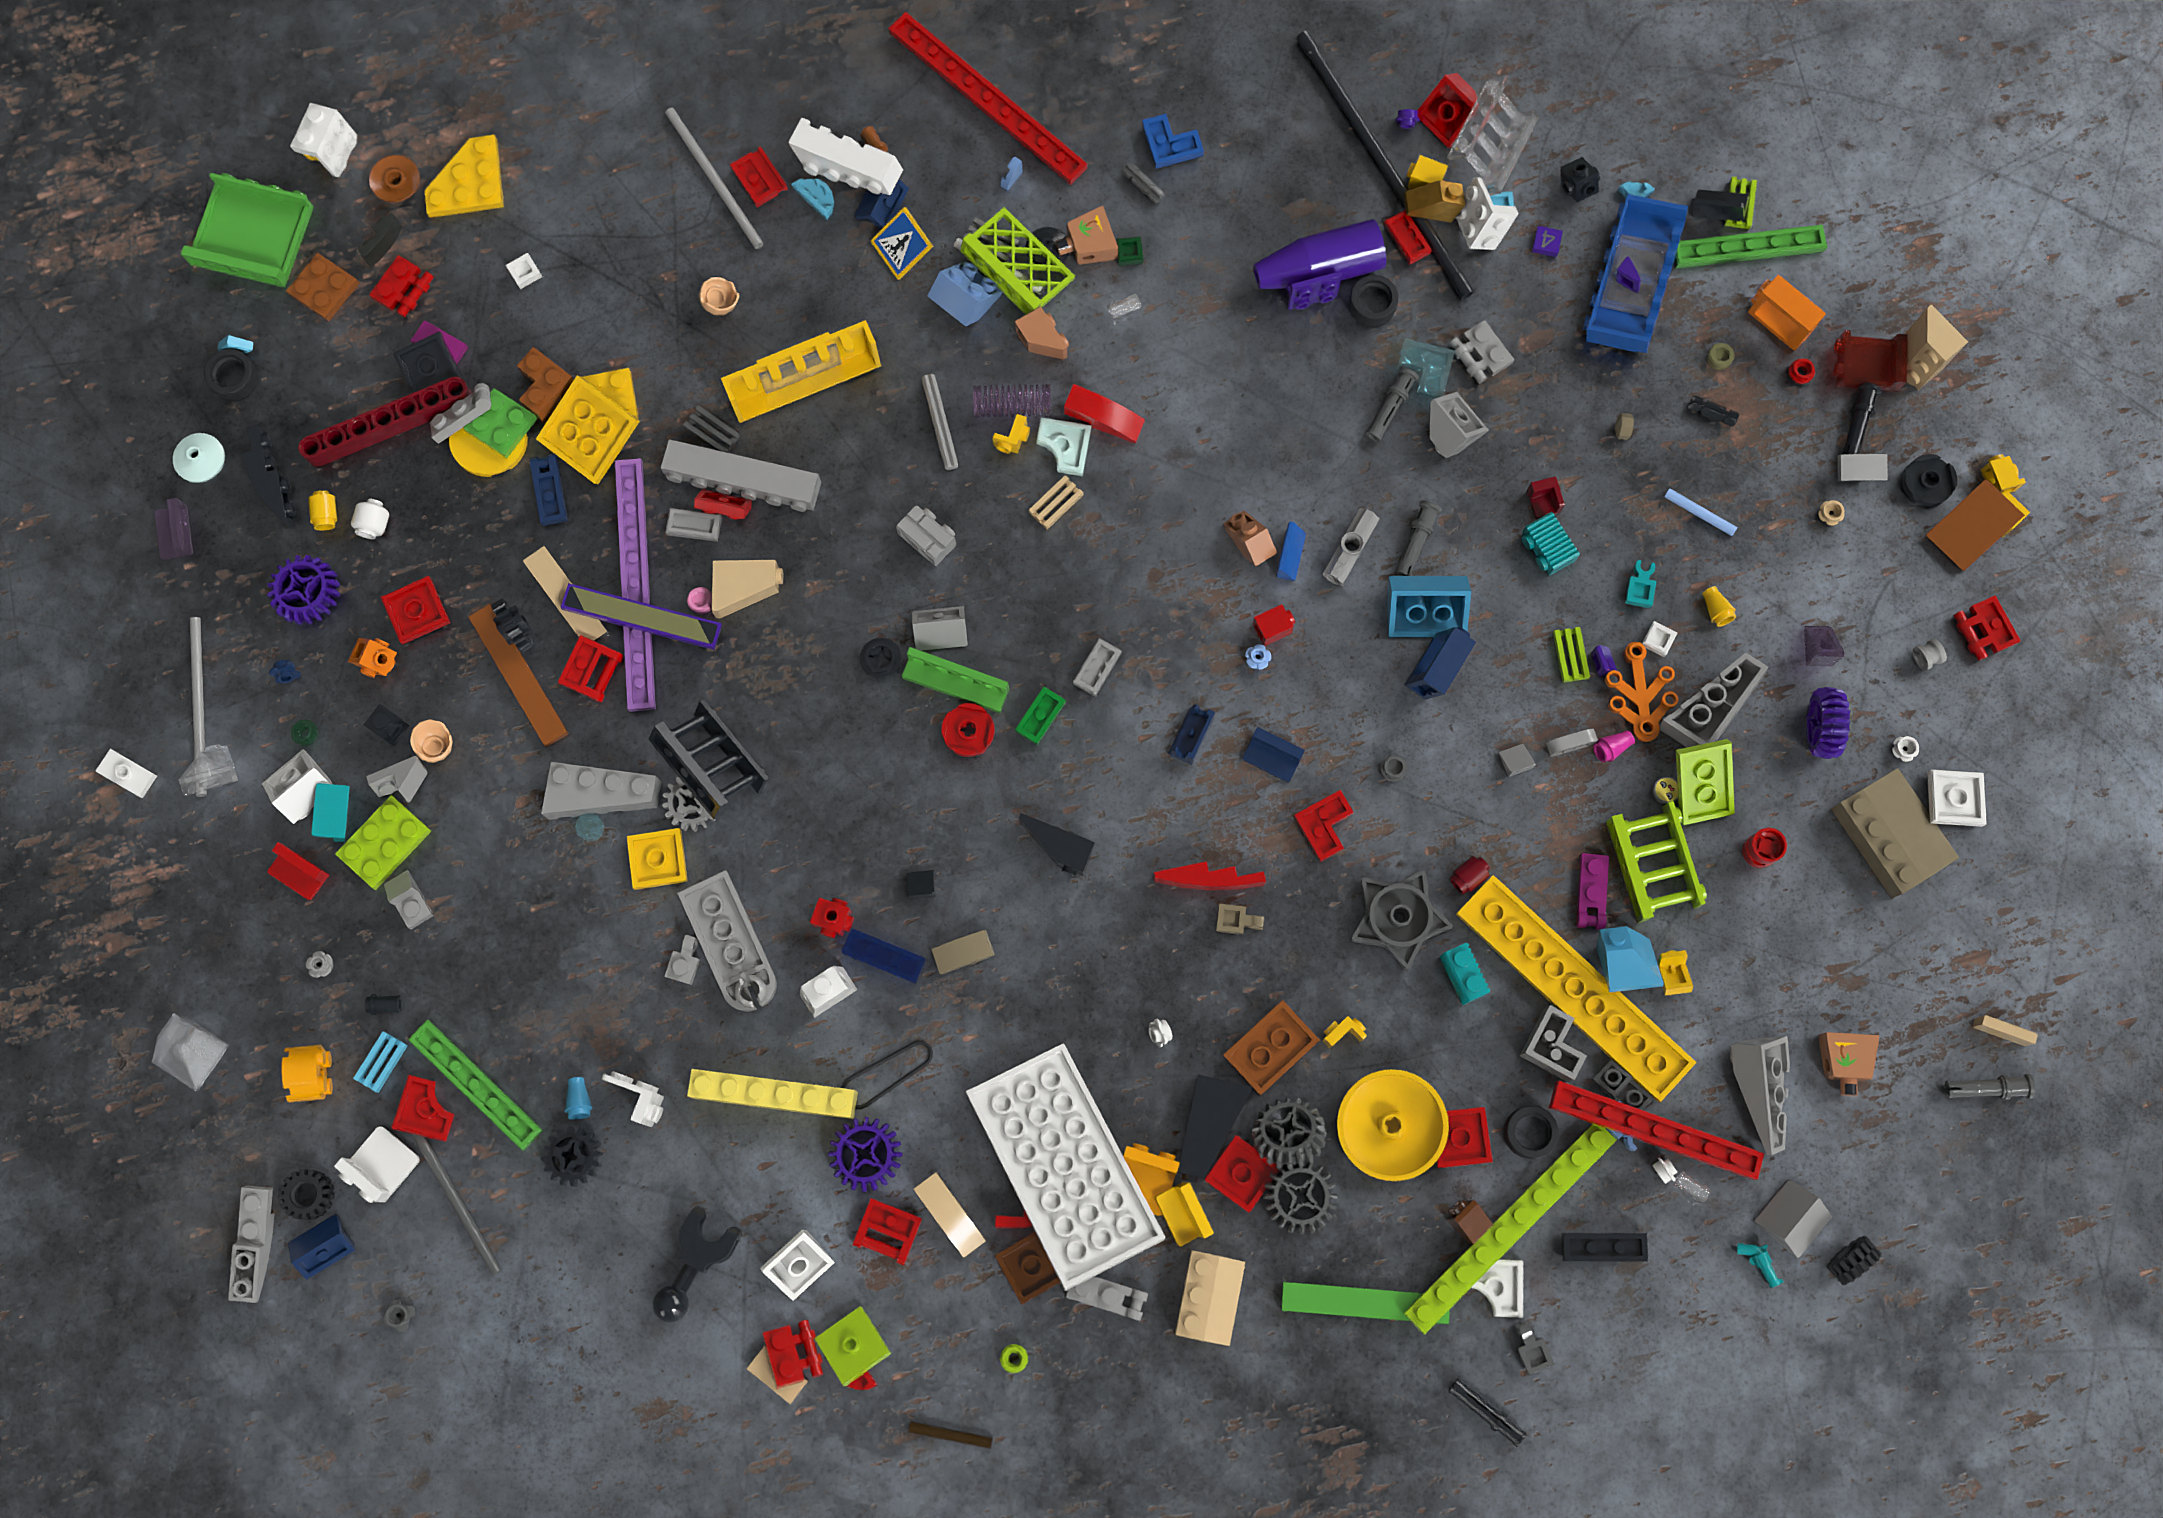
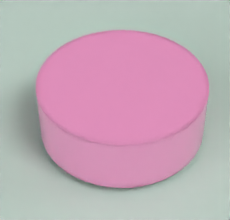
[687,587,712,615]

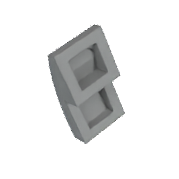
[1837,454,1888,481]

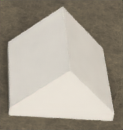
[760,1230,835,1300]

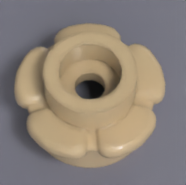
[1818,500,1844,526]

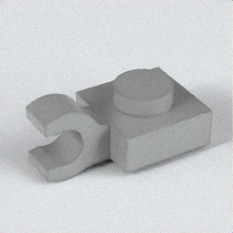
[664,935,700,985]

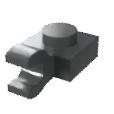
[1514,1321,1555,1375]

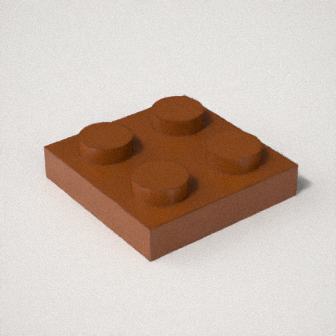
[286,253,360,322]

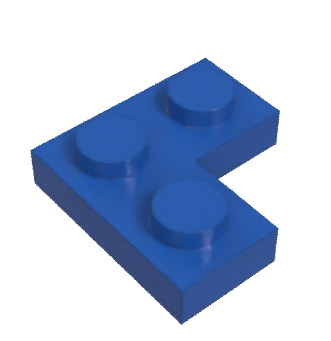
[1142,114,1204,169]

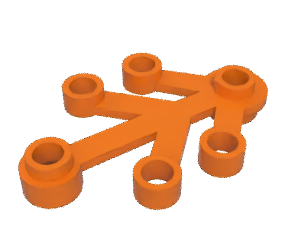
[1605,642,1679,742]

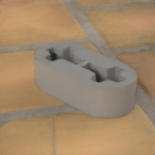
[1546,729,1598,757]

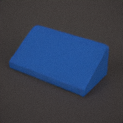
[1276,521,1306,581]

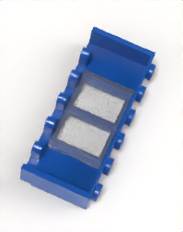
[1583,194,1688,353]

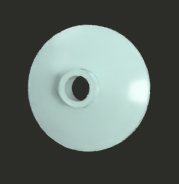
[173,433,225,483]

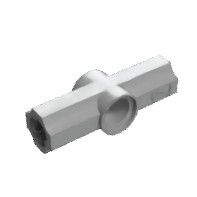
[1323,508,1380,586]

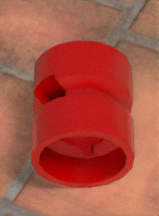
[1742,827,1787,868]

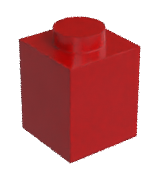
[1252,604,1295,646]

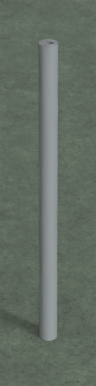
[665,108,763,249]
[189,617,207,797]

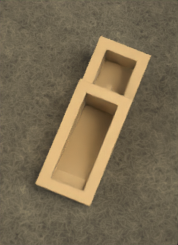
[914,1173,986,1257]

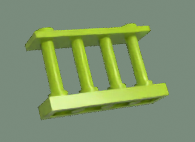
[1606,801,1707,923]

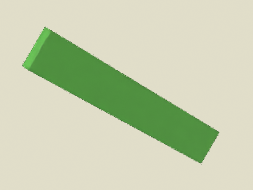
[1674,225,1827,269]
[408,1020,544,1151]
[1281,1282,1450,1324]

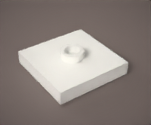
[1927,770,1986,827]

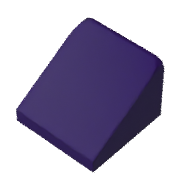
[1616,256,1641,293]
[1591,645,1617,677]

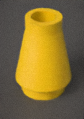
[1702,586,1736,627]

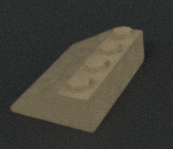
[1831,768,1959,899]

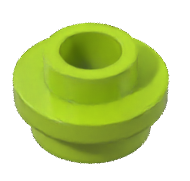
[1000,1344,1028,1373]

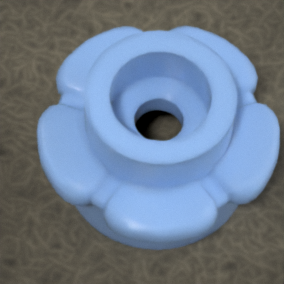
[1245,644,1271,670]

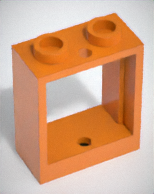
[1748,274,1826,351]

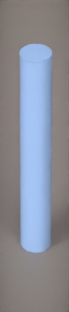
[1664,488,1738,536]

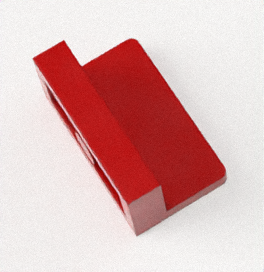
[267,842,329,900]

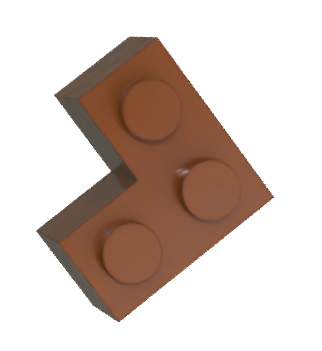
[517,347,574,425]

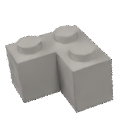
[1520,1005,1587,1082]

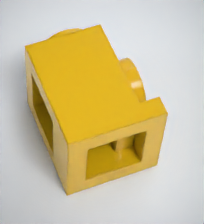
[1981,454,2026,494]

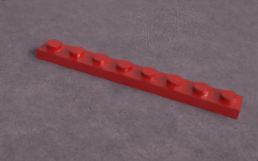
[1548,1081,1765,1180]

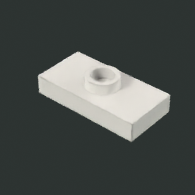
[96,749,157,798]

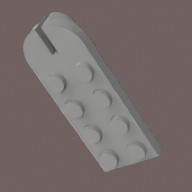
[677,870,777,1012]

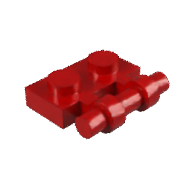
[369,255,434,318]
[1953,595,2021,661]
[762,1320,823,1389]

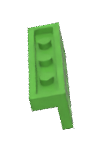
[902,647,1009,714]

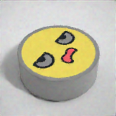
[1652,777,1678,804]

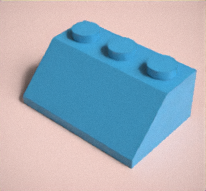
[1387,576,1471,637]

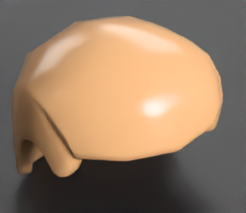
[699,277,739,315]
[410,719,453,763]

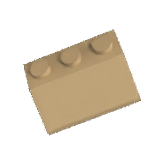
[1900,305,1968,390]
[1175,1251,1245,1346]

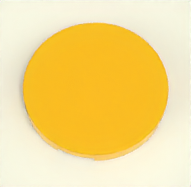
[449,426,528,477]

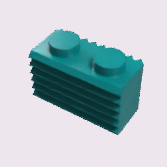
[1522,512,1580,576]
[1439,943,1491,1005]

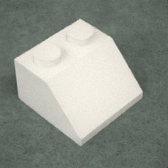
[262,749,332,824]

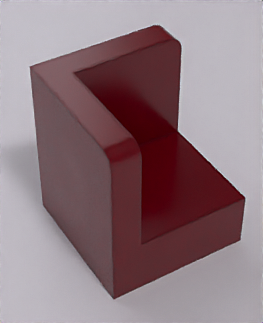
[1527,476,1565,519]

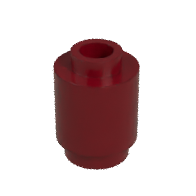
[1449,856,1490,895]

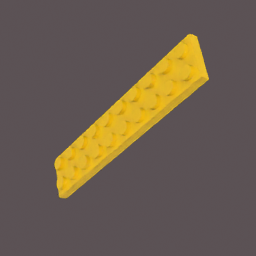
[1456,875,1697,1103]

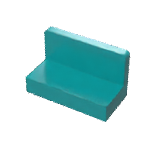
[311,783,350,842]

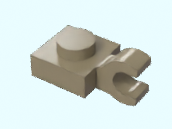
[1216,904,1264,935]

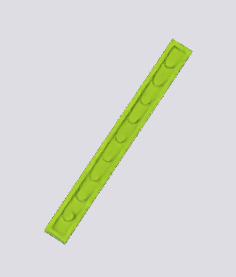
[1403,1123,1617,1334]

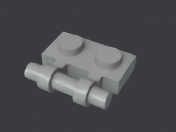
[1449,320,1514,384]

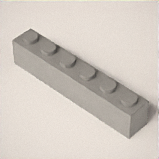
[661,440,821,512]

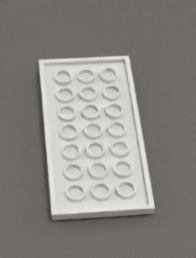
[966,1043,1165,1291]

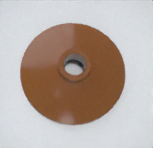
[369,155,420,203]

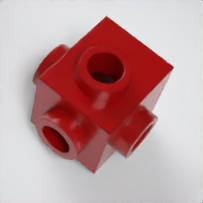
[810,897,854,939]

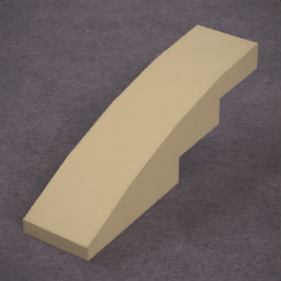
[523,546,607,641]

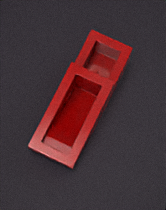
[1064,384,1145,444]

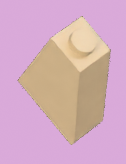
[712,560,783,618]

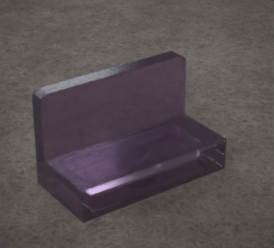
[155,498,193,560]

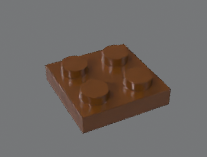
[994,1232,1060,1305]

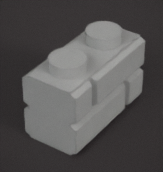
[896,505,956,566]

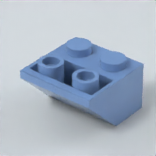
[927,261,1003,326]

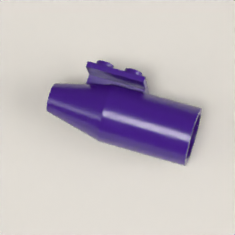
[1253,219,1386,310]

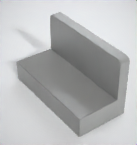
[912,606,968,651]

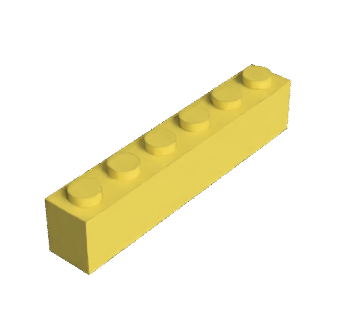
[687,1069,858,1119]

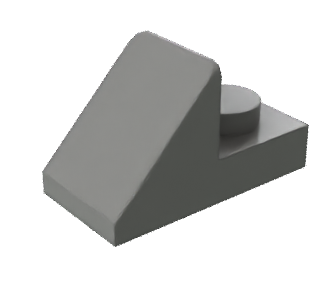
[366,756,428,802]
[384,870,434,929]

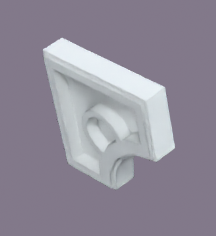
[1471,1260,1523,1318]

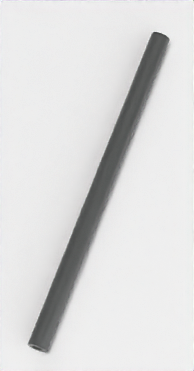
[411,1134,502,1276]

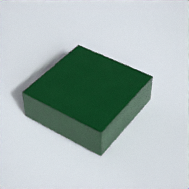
[1116,236,1144,266]

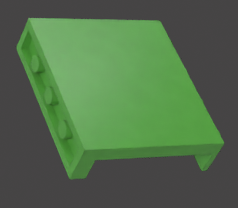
[181,173,314,288]

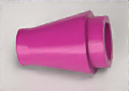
[1593,730,1635,763]

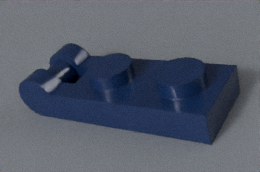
[530,453,568,526]

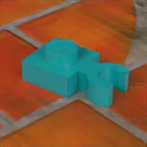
[1625,560,1657,608]

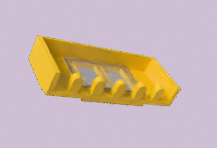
[721,320,881,423]

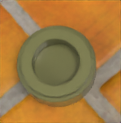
[1707,343,1734,370]

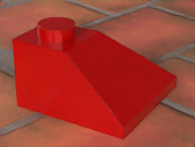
[1417,73,1481,148]

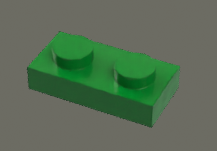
[1015,687,1066,746]

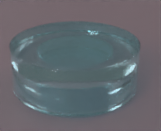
[576,813,604,841]

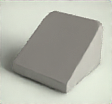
[1498,744,1535,777]

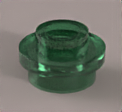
[291,719,318,746]

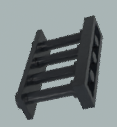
[648,699,769,819]

